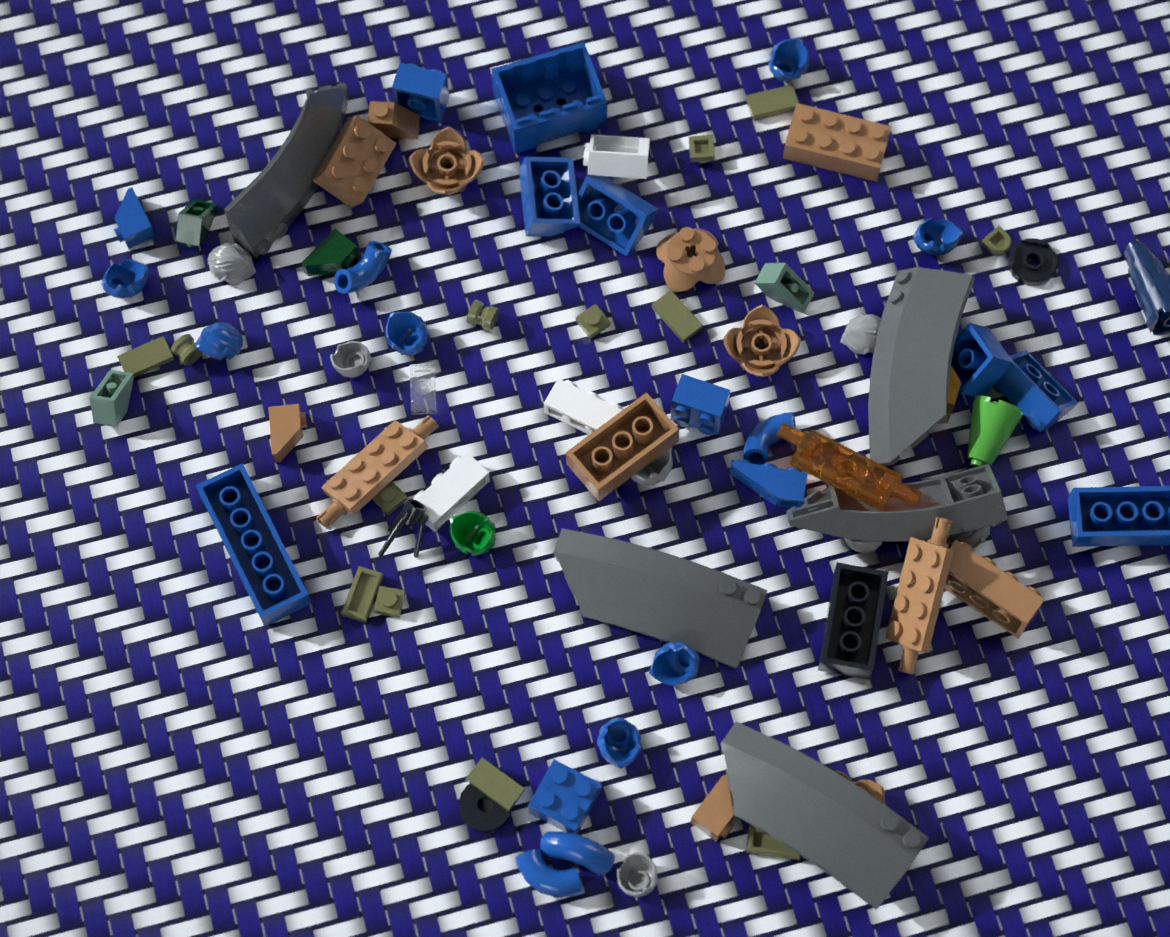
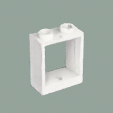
[583,134,650,179]

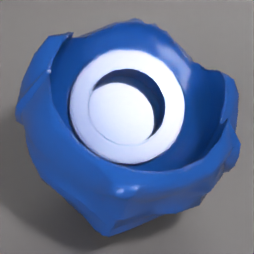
[768,38,809,81]
[913,218,963,256]
[101,259,149,299]
[386,311,429,356]
[195,322,243,360]
[649,642,700,687]
[597,718,642,768]

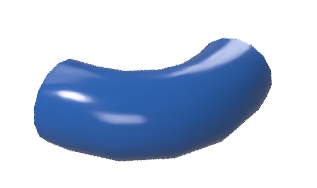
[334,241,392,294]
[743,412,796,465]
[540,831,615,876]
[515,849,583,898]

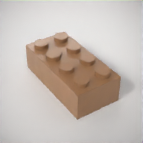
[783,103,891,182]
[565,392,679,501]
[945,540,1044,639]

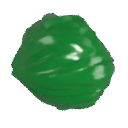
[450,511,496,556]

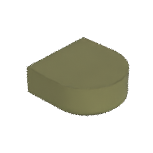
[981,226,1011,256]

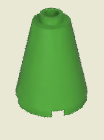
[967,395,1023,467]

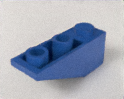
[729,459,808,508]

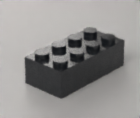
[818,562,889,680]

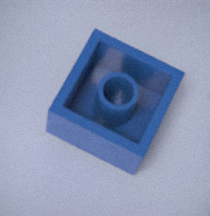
[392,63,449,123]
[951,323,1014,397]
[670,374,730,436]
[528,759,601,835]

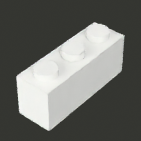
[544,378,623,435]
[413,452,490,532]

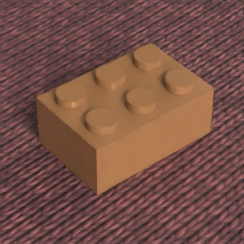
[312,115,396,208]

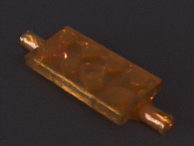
[776,422,922,511]

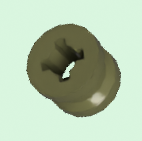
[171,334,203,366]

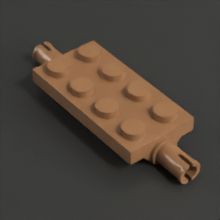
[316,415,439,529]
[885,517,954,674]

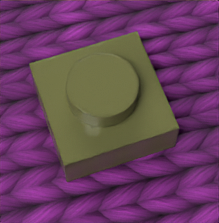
[688,135,715,163]
[576,304,611,339]
[372,481,407,516]
[374,586,406,618]

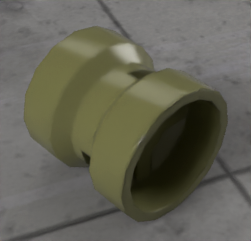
[467,300,499,331]

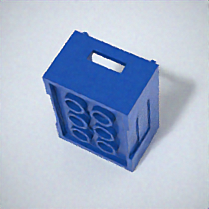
[492,42,607,154]

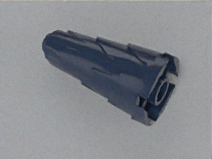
[1124,241,1170,335]

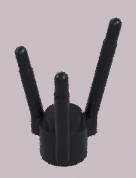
[378,499,429,558]

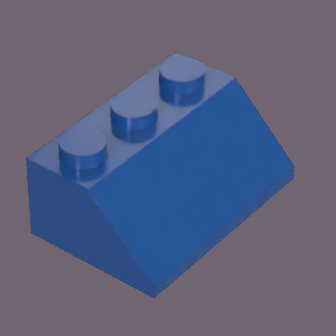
[519,157,580,237]
[577,175,658,256]
[993,350,1078,432]

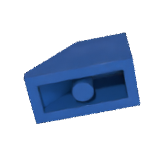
[114,187,155,249]

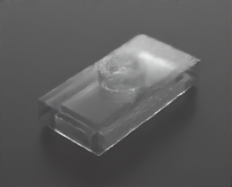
[410,363,437,415]

